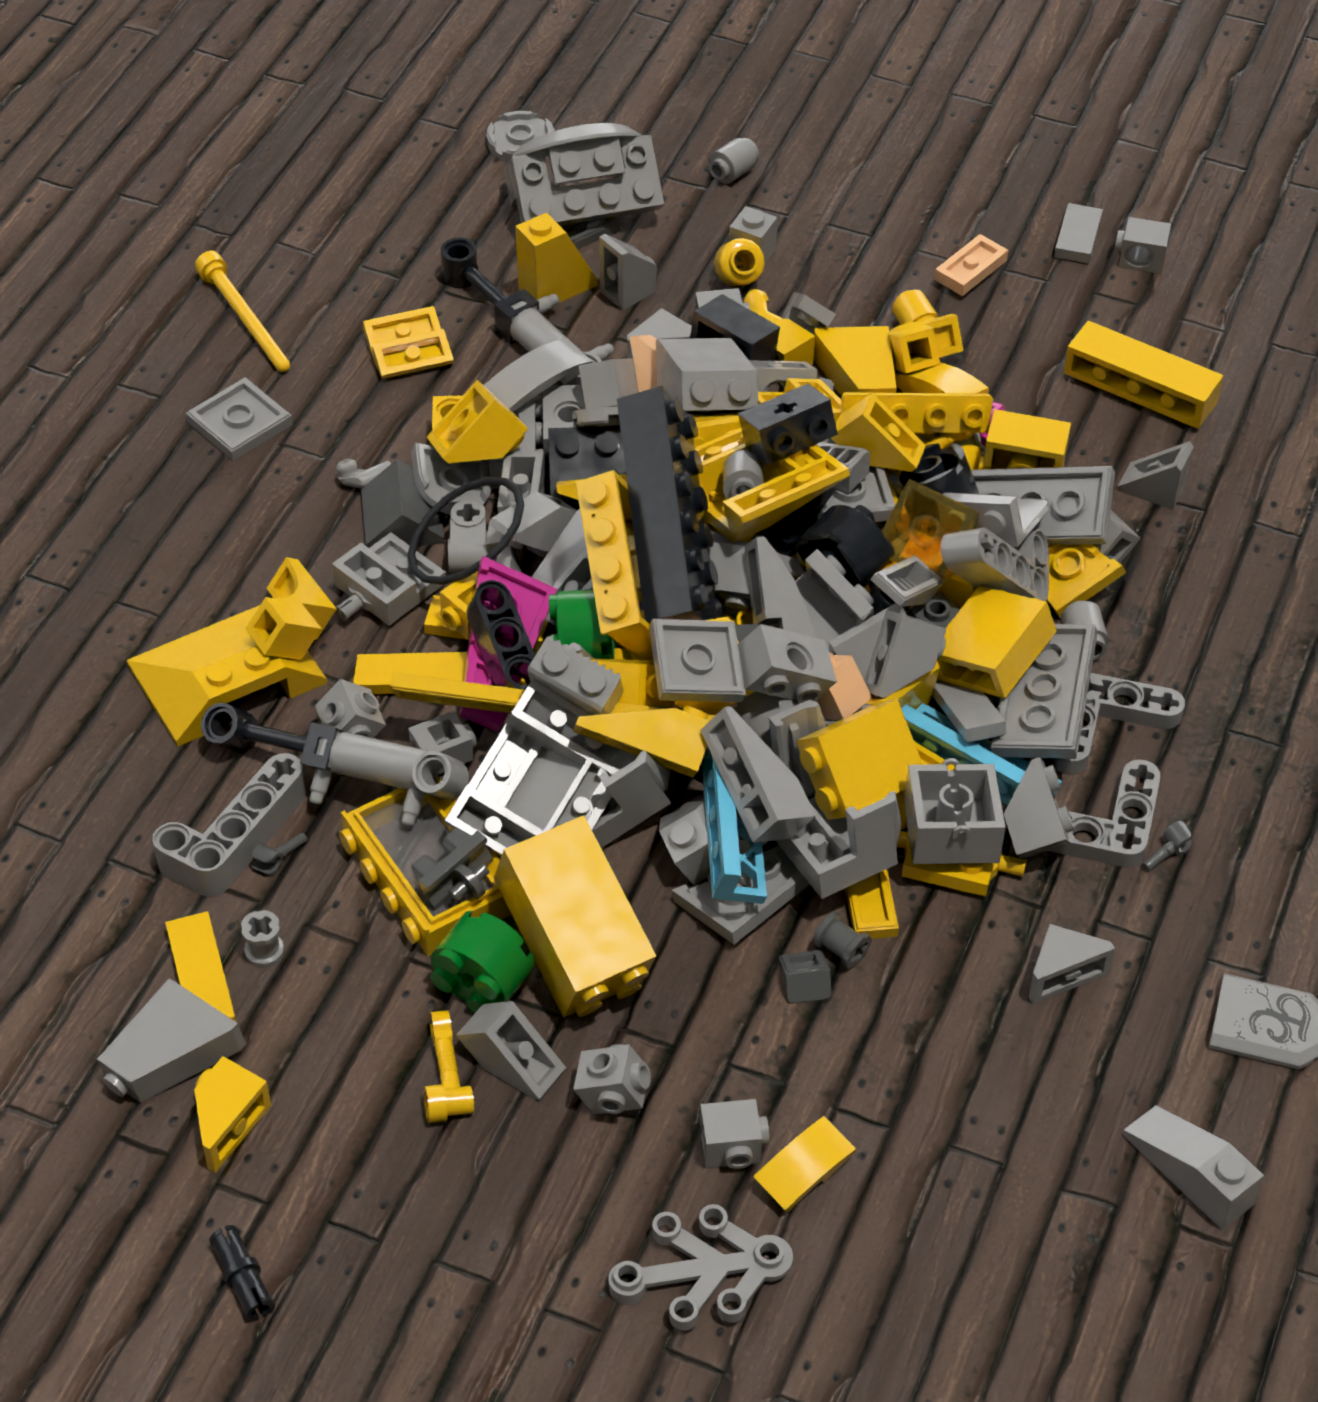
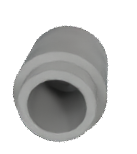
[709,138,759,184]
[723,450,764,499]
[1061,600,1108,661]

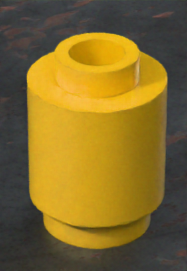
[892,290,939,325]

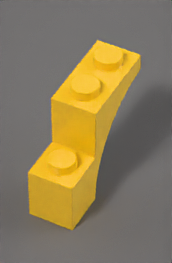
[245,557,337,660]

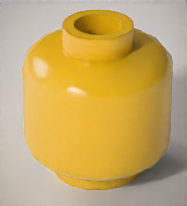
[714,238,765,287]

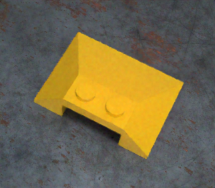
[695,428,850,543]
[126,605,327,747]

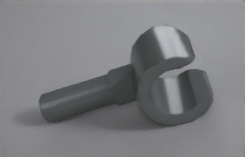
[1142,821,1192,871]
[251,832,307,875]

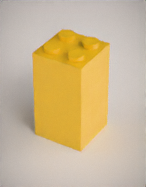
[494,815,656,1018]

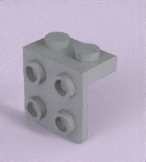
[937,493,1049,548]
[795,549,874,652]

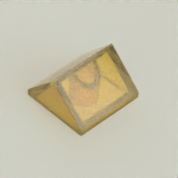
[882,479,980,585]

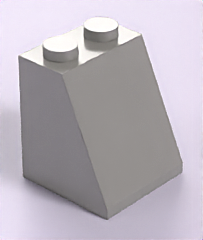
[656,338,758,415]

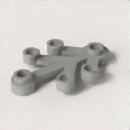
[609,1204,793,1330]

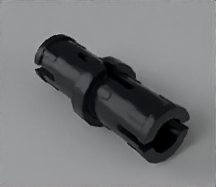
[209,1225,275,1321]

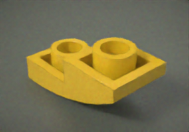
[753,1116,857,1213]

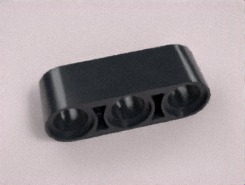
[466,580,535,690]

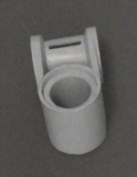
[448,499,488,574]

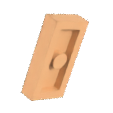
[934,234,1008,296]

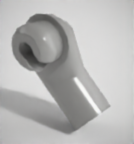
[336,459,391,489]

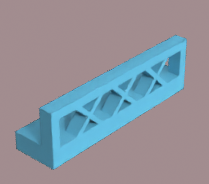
[902,703,1062,805]
[702,746,767,904]

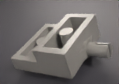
[332,532,446,626]

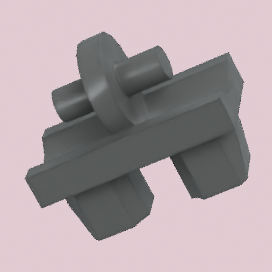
[411,827,494,910]

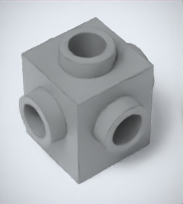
[315,679,386,738]
[573,1044,651,1115]

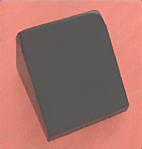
[778,950,831,1003]

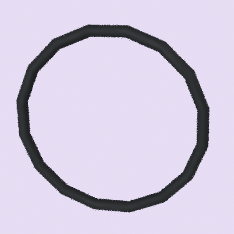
[407,477,525,585]

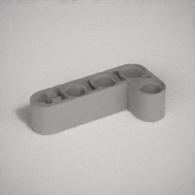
[941,527,1049,601]
[153,753,306,897]

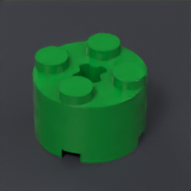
[549,589,615,659]
[430,911,535,1014]

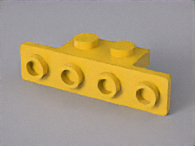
[840,392,993,435]

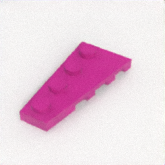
[459,556,557,733]

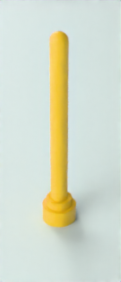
[194,251,290,372]

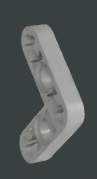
[1051,673,1185,774]
[1048,760,1160,867]

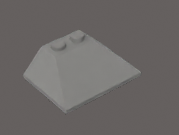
[444,679,636,856]

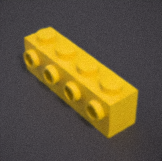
[1064,321,1224,429]

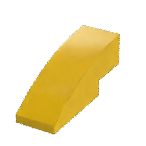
[895,363,989,394]

